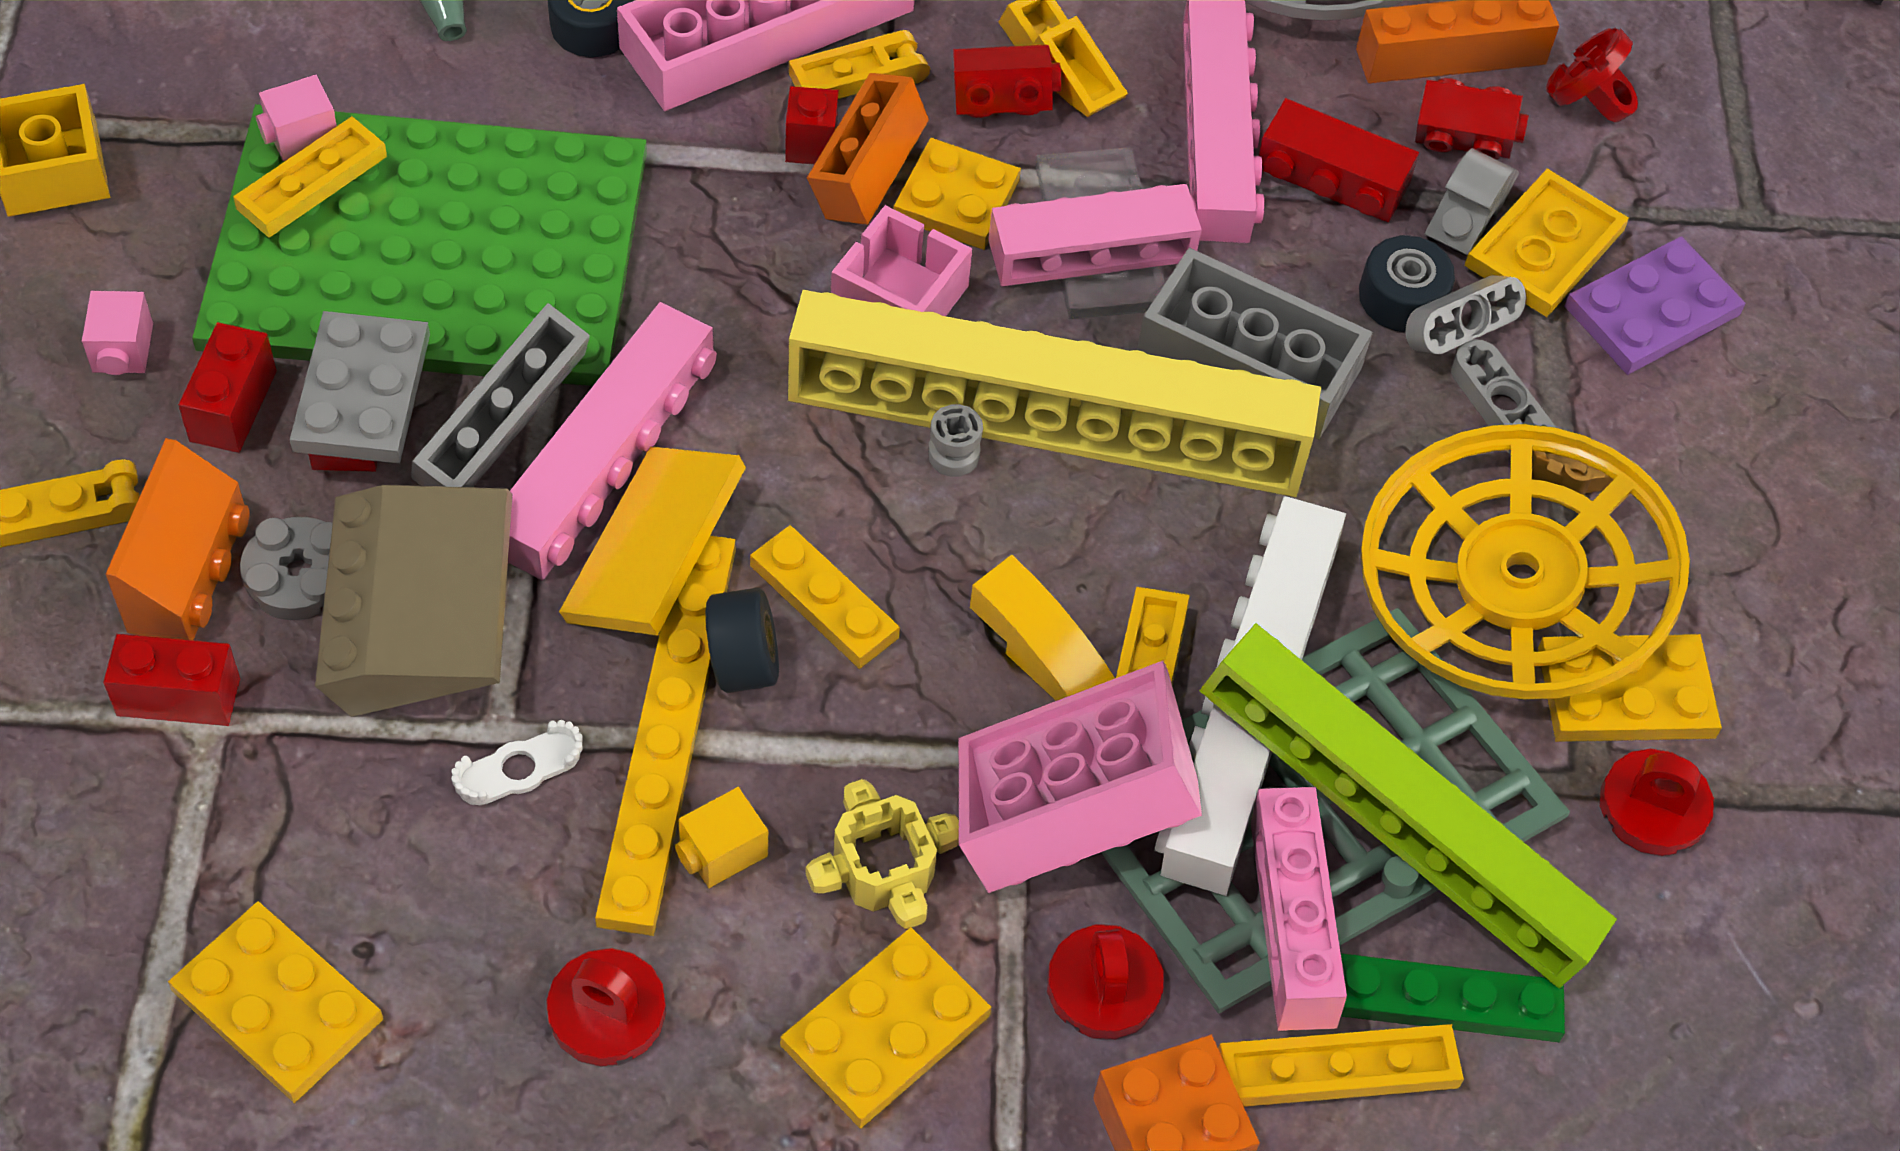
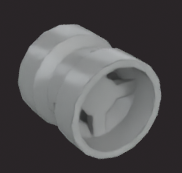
[928,404,983,477]

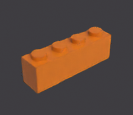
[1356,0,1560,84]

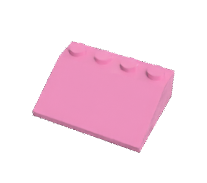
[958,661,1202,893]

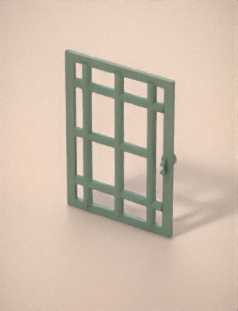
[1101,608,1570,1014]

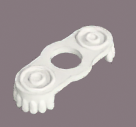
[451,720,583,805]

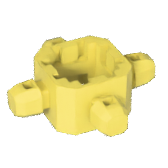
[805,779,959,929]

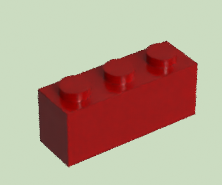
[1258,98,1419,223]

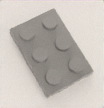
[290,311,430,463]

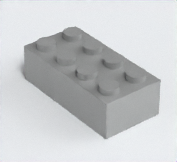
[1137,248,1373,440]

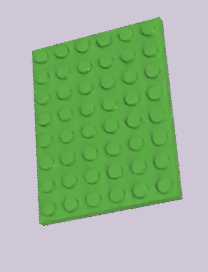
[192,104,647,386]

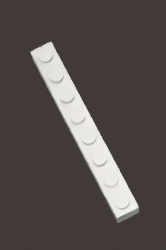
[1155,496,1346,896]

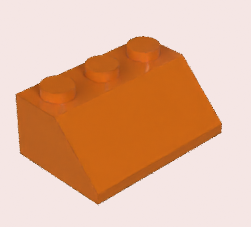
[105,438,250,640]

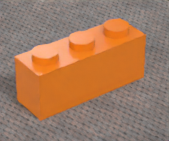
[807,73,929,225]

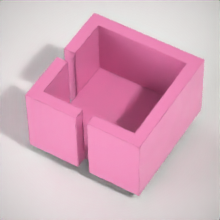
[831,205,972,316]

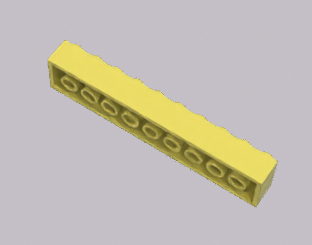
[788,290,1321,497]

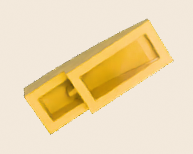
[998,0,1128,117]
[970,554,1115,701]

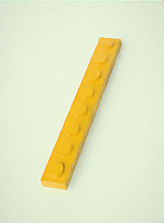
[595,535,736,936]

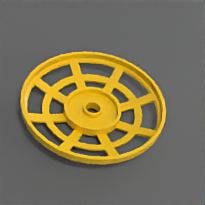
[1361,424,1690,699]

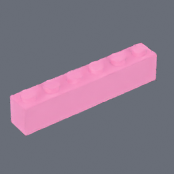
[1183,0,1264,243]
[508,302,717,581]

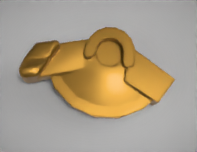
[1532,451,1613,495]

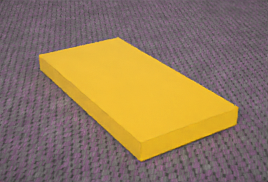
[559,447,746,635]

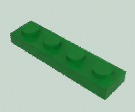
[1341,953,1565,1043]

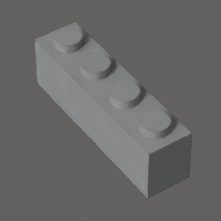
[411,303,590,487]

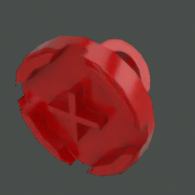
[1546,28,1638,122]
[1599,748,1714,856]
[1047,924,1164,1039]
[546,948,666,1066]

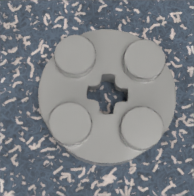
[240,517,333,620]

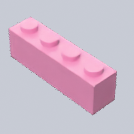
[988,184,1202,287]

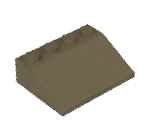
[315,485,512,717]

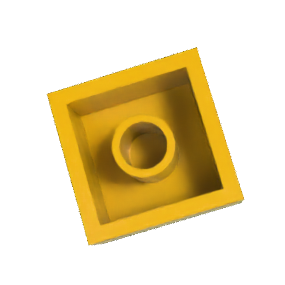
[0,84,110,217]

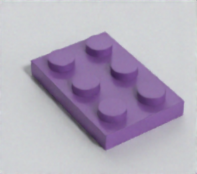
[1564,236,1746,375]

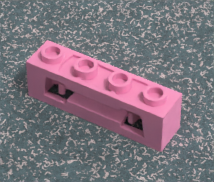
[1250,787,1347,1031]

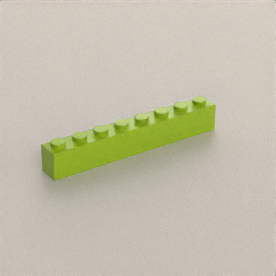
[1199,623,1617,988]

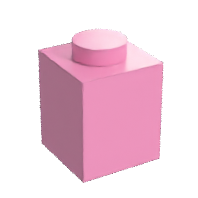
[256,75,337,161]
[82,291,153,375]

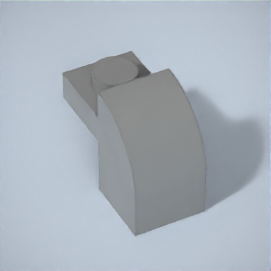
[1424,148,1519,256]

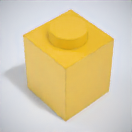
[675,786,768,888]

